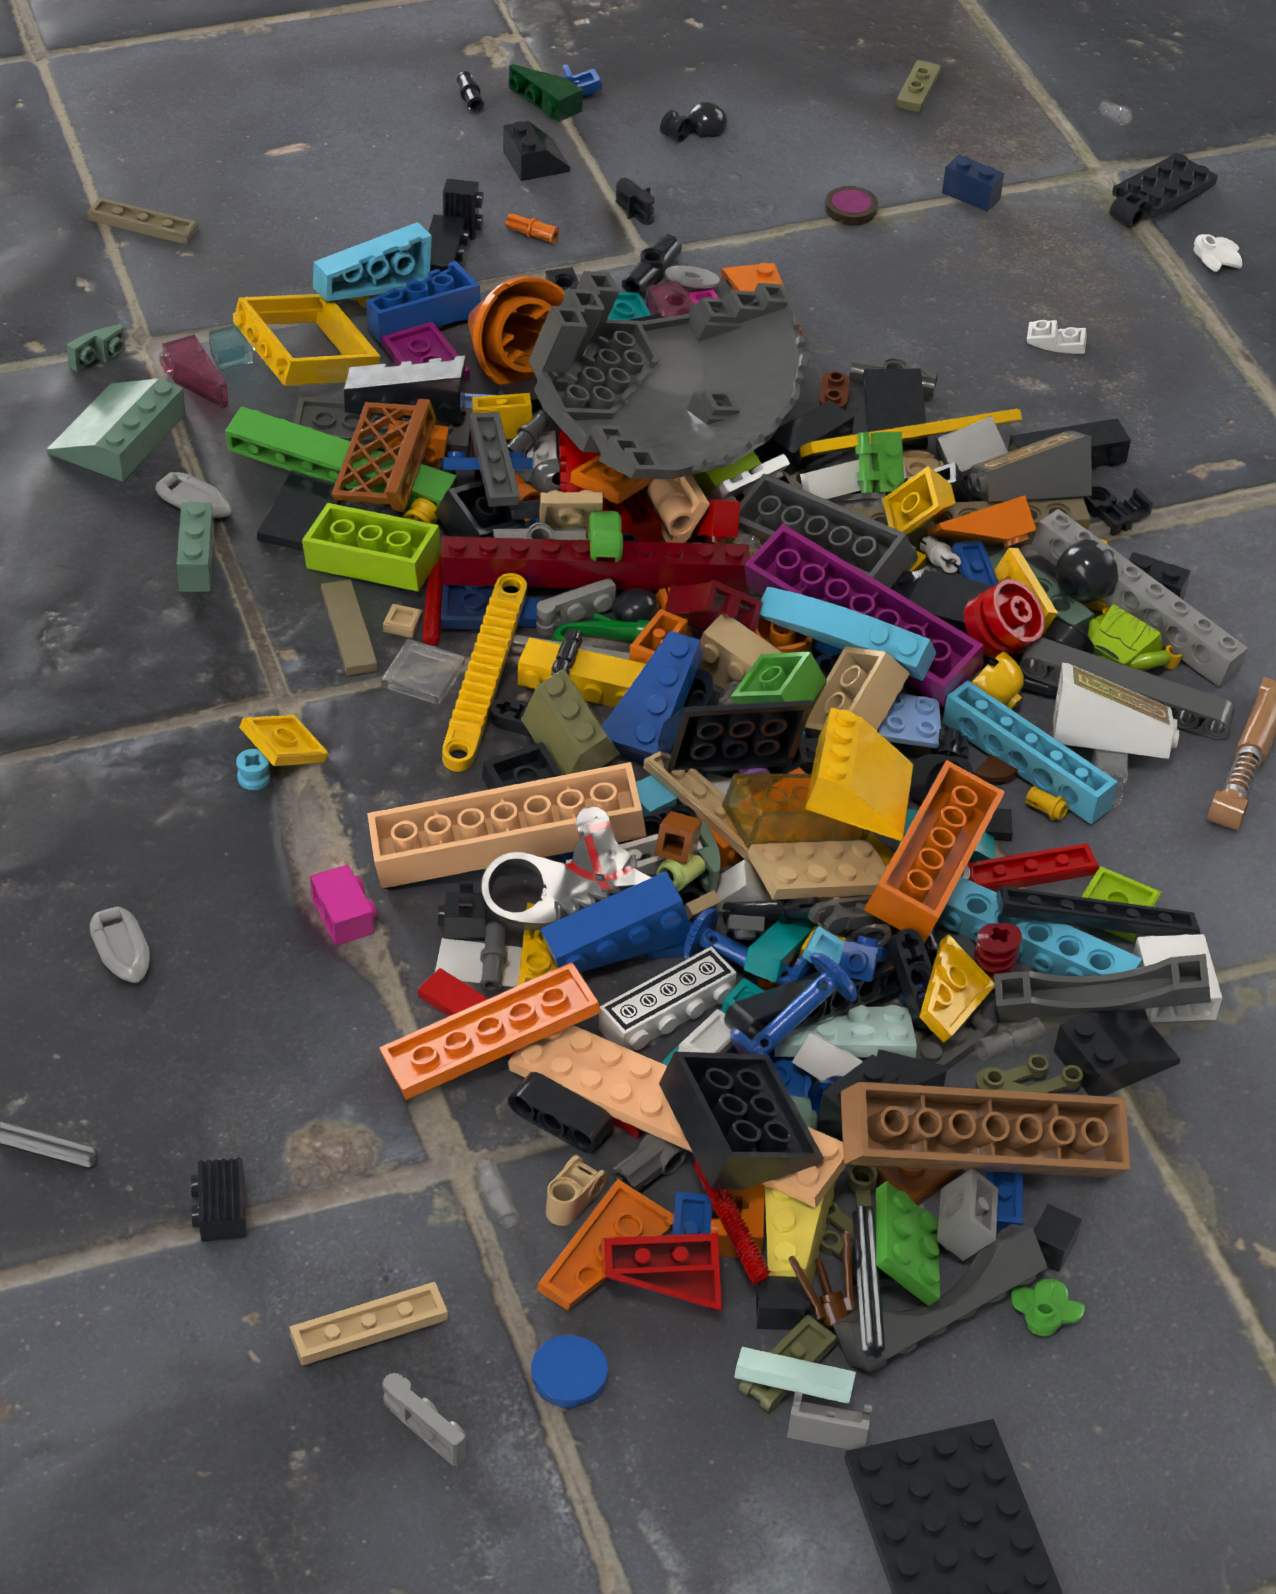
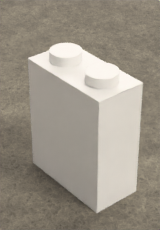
[1133,934,1222,1023]

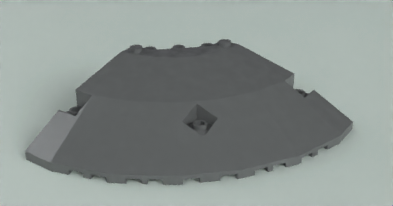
[528,271,808,479]

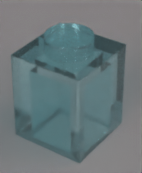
[209,325,255,371]

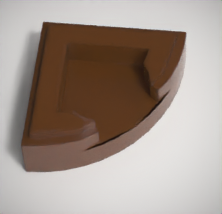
[974,755,1018,784]

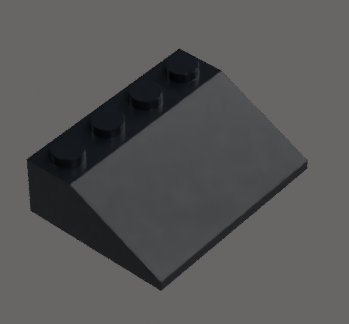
[658,700,813,773]
[659,1052,824,1190]

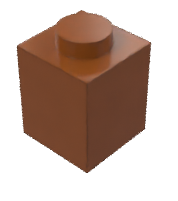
[654,811,703,864]

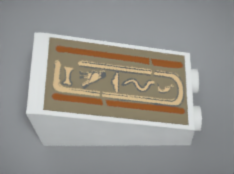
[1052,663,1179,759]

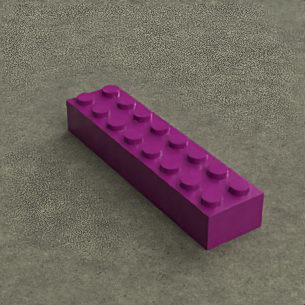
[744,524,983,708]

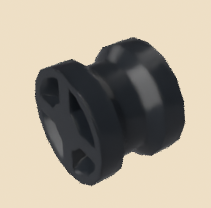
[660,110,692,142]

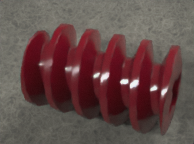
[973,922,1022,994]

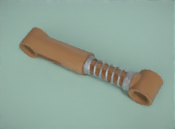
[1207,677,1276,831]

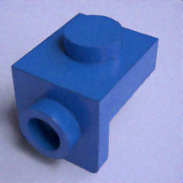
[561,64,603,96]
[839,935,887,982]

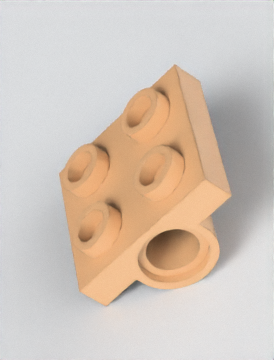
[647,475,709,543]

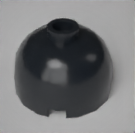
[1055,539,1119,603]

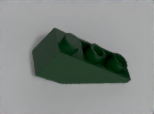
[508,64,583,122]

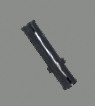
[722,897,821,924]

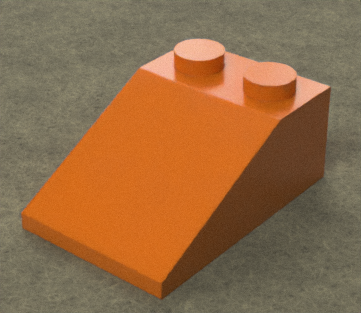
[926,495,1036,548]

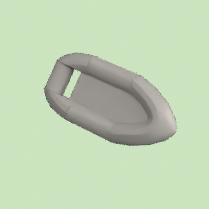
[156,472,231,518]
[90,906,150,983]

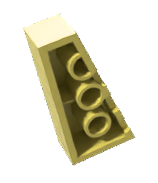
[765,1176,839,1292]

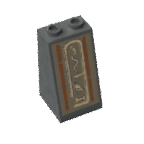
[967,431,1092,502]

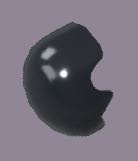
[688,102,727,138]
[613,587,660,622]

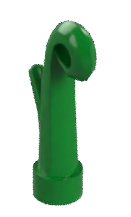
[552,613,651,642]

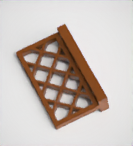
[332,399,437,512]

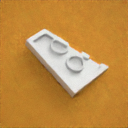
[706,454,790,501]

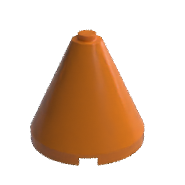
[468,276,566,385]

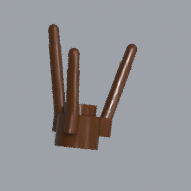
[789,1231,857,1327]

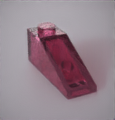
[160,335,229,408]

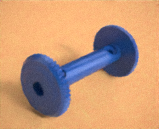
[683,908,814,985]
[730,952,857,1055]

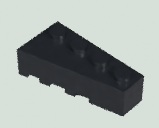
[344,355,465,423]

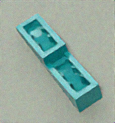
[744,918,819,983]

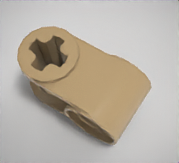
[546,1155,609,1226]

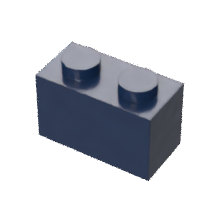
[942,154,1005,212]

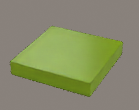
[1081,866,1162,943]

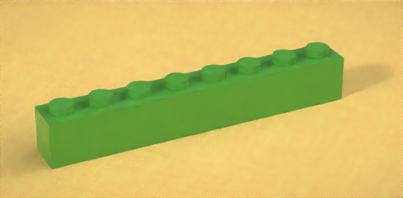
[225,406,457,510]

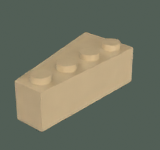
[699,614,813,703]

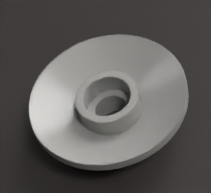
[665,265,720,293]

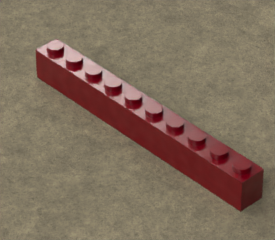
[441,536,750,593]

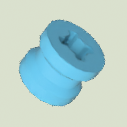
[236,749,270,790]

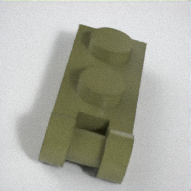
[739,1315,837,1413]

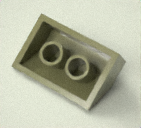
[521,669,620,775]

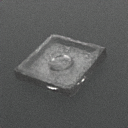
[381,639,465,705]

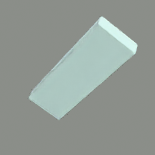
[734,1347,856,1403]

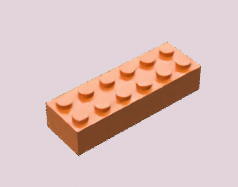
[864,760,1005,943]

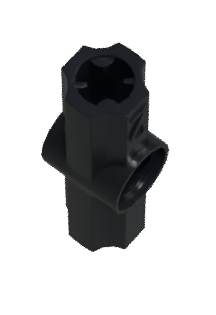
[622,234,682,295]

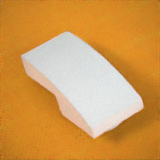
[1027,320,1087,354]
[792,1031,863,1086]

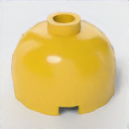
[972,652,1024,710]

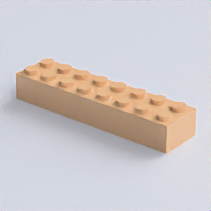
[367,762,646,889]

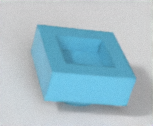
[801,926,844,964]

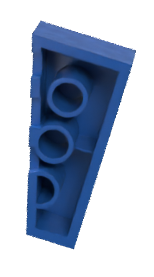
[366,261,481,343]
[602,631,704,763]
[540,871,690,973]

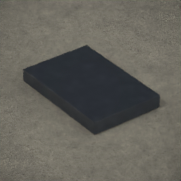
[863,368,928,449]

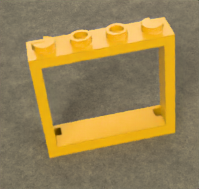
[233,294,381,386]

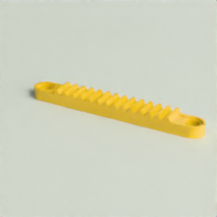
[442,573,527,772]

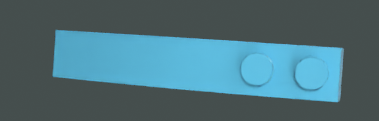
[759,587,936,681]

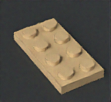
[747,840,886,900]

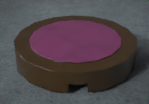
[825,186,878,225]

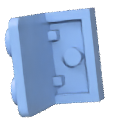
[877,693,941,748]

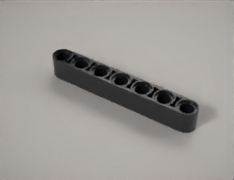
[724,942,935,1043]

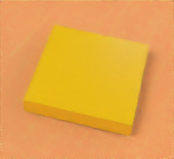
[239,715,329,766]

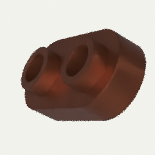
[818,371,850,411]

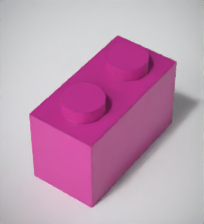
[310,864,377,946]

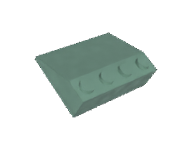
[47,379,186,482]

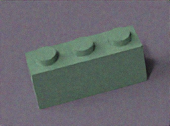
[177,502,214,592]

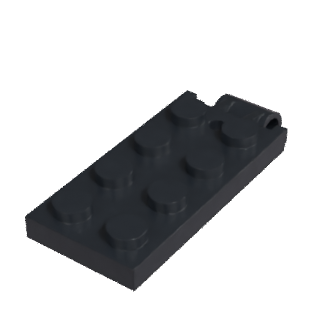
[1109,153,1218,228]

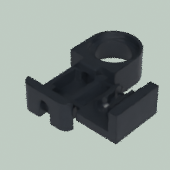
[1084,486,1153,536]

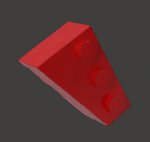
[601,1233,722,1310]

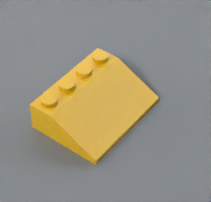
[805,707,913,841]

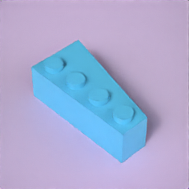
[313,222,432,302]

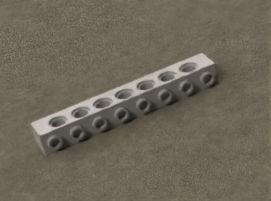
[1031,509,1248,688]

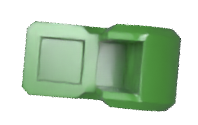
[587,511,623,562]

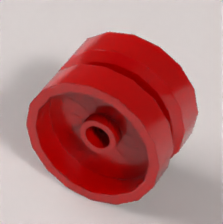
[964,579,1044,659]

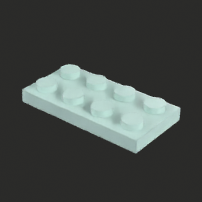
[774,1005,917,1058]

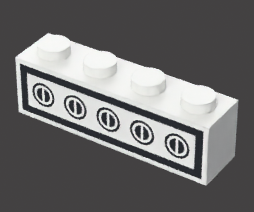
[598,946,736,1051]

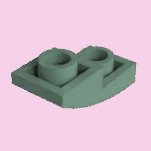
[66,324,126,372]

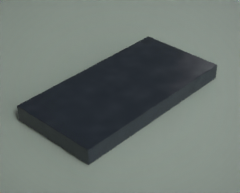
[257,470,348,551]

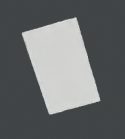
[435,938,522,987]

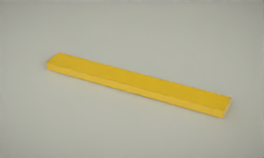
[800,408,1022,458]

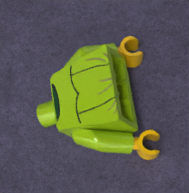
[1088,604,1183,671]

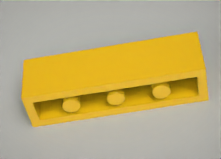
[518,637,646,707]

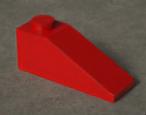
[693,498,740,543]

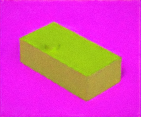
[302,503,441,592]

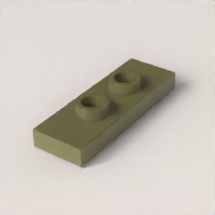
[896,60,941,112]

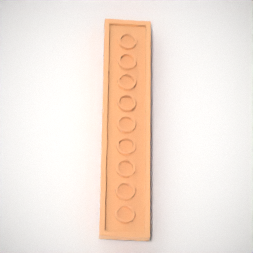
[508,1025,846,1208]

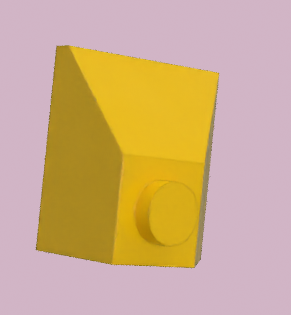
[882,465,956,535]

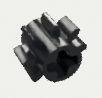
[929,727,969,759]

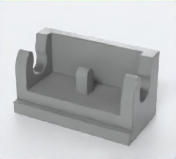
[787,1392,872,1450]

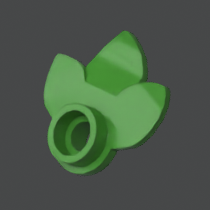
[1011,1278,1085,1336]

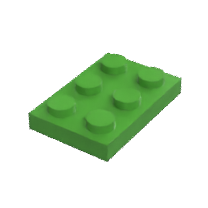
[876,1181,940,1306]

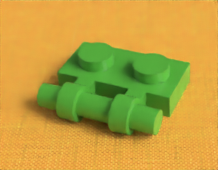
[855,432,905,493]

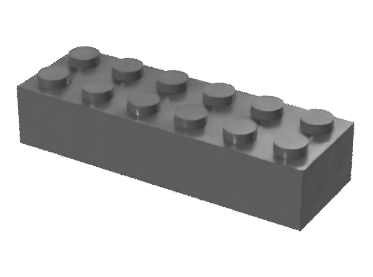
[738,473,915,588]

